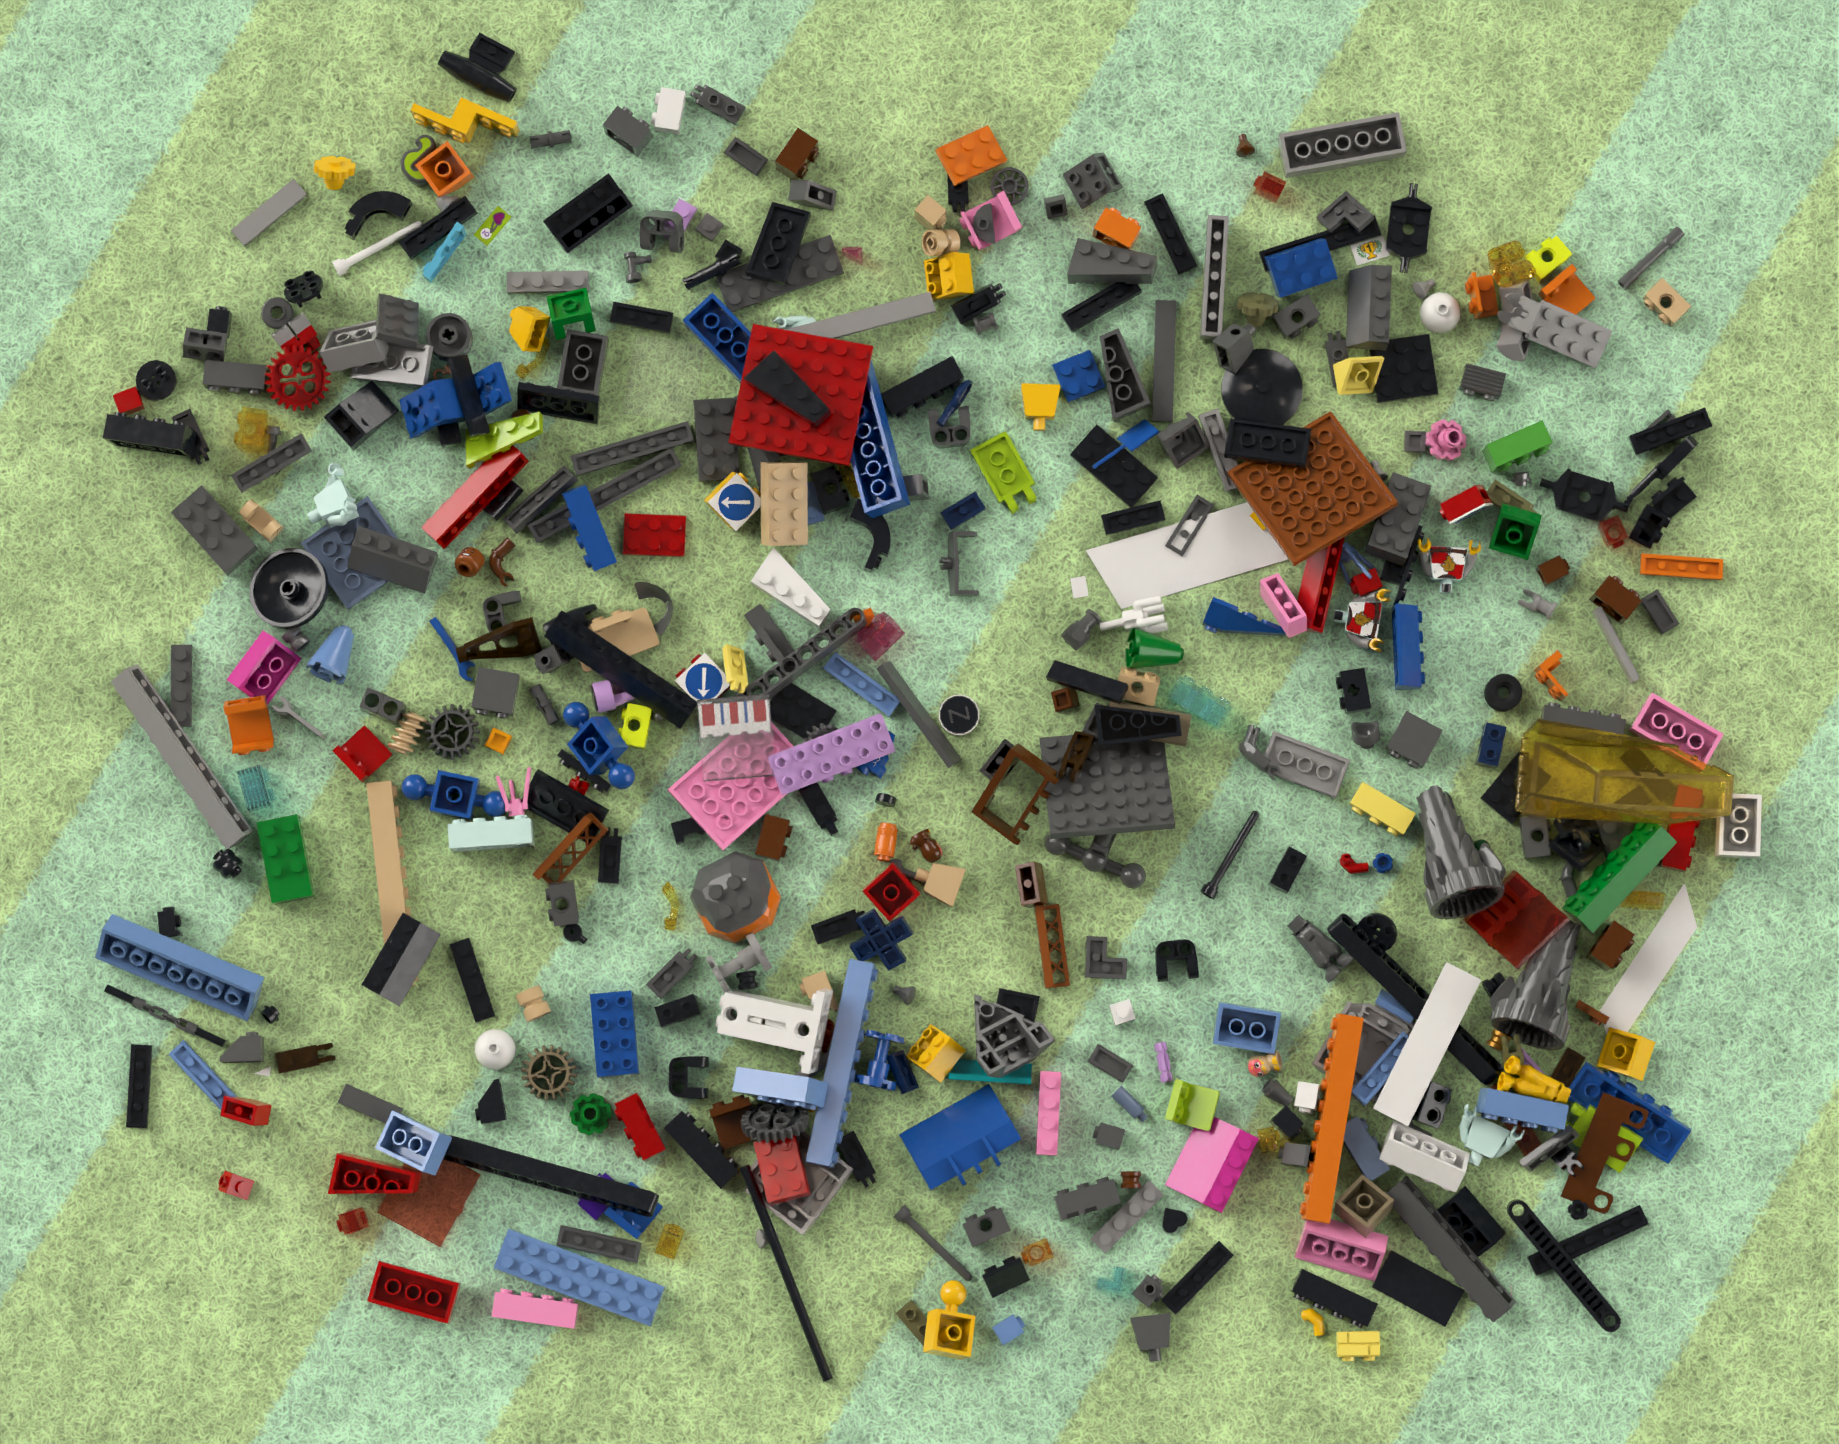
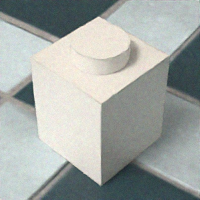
[1109,999,1136,1026]

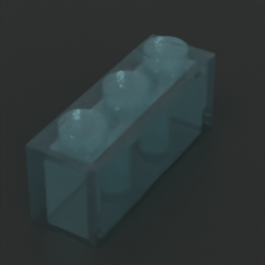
[1166,675,1233,730]

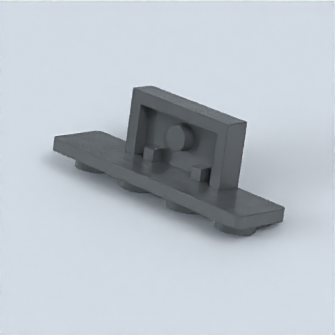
[744,604,795,672]

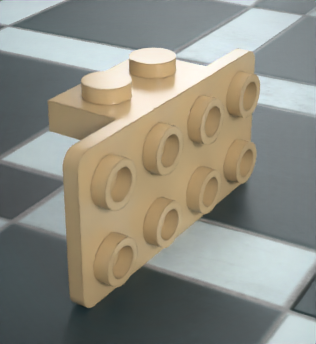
[579,607,659,672]

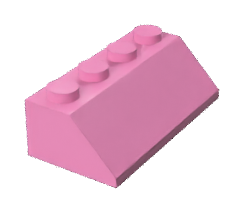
[1295,1219,1388,1281]

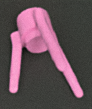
[496,767,531,816]

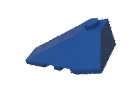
[1202,597,1286,636]

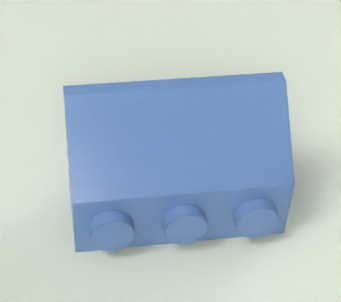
[1213,1001,1281,1054]

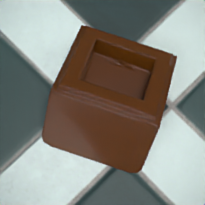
[1051,687,1080,712]

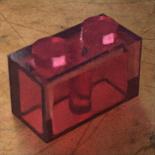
[854,611,905,661]

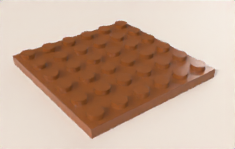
[1227,411,1398,566]

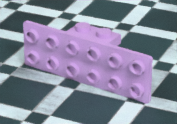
[768,713,895,795]

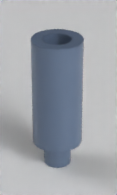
[1111,1085,1148,1122]

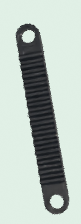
[1507,1199,1621,1332]

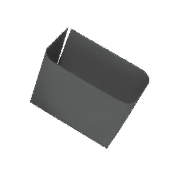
[359,687,406,725]

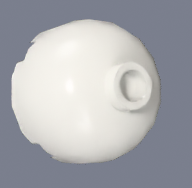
[1420,292,1461,333]
[474,1029,516,1070]

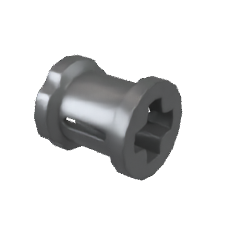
[973,313,998,336]

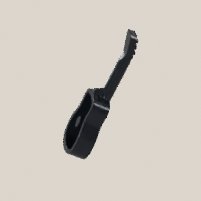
[1624,434,1699,504]

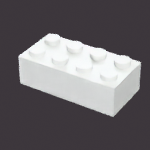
[1379,1121,1470,1192]

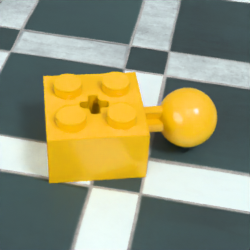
[923,1280,976,1360]

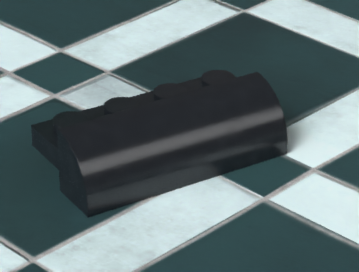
[543,173,633,254]

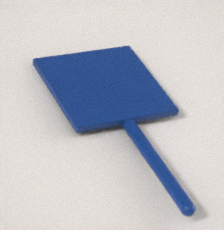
[1092,419,1159,469]

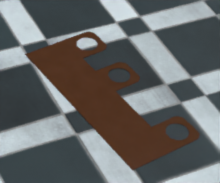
[1560,1092,1648,1214]

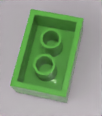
[1482,420,1553,474]

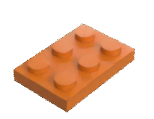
[935,125,1007,186]

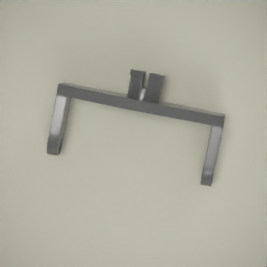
[940,531,979,596]

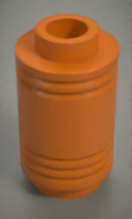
[874,823,898,862]

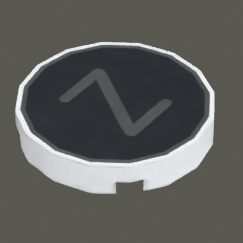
[939,695,979,736]

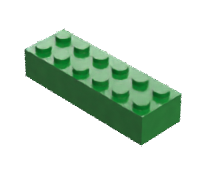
[1562,818,1677,933]

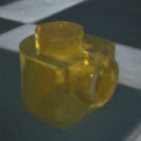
[1257,1126,1280,1154]

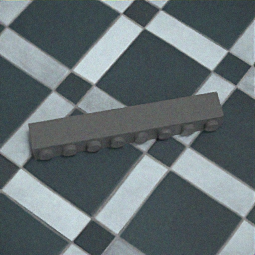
[1386,1175,1517,1322]

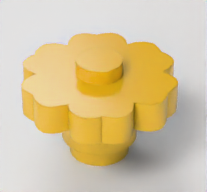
[314,156,356,190]

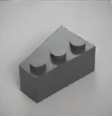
[1053,1176,1121,1221]

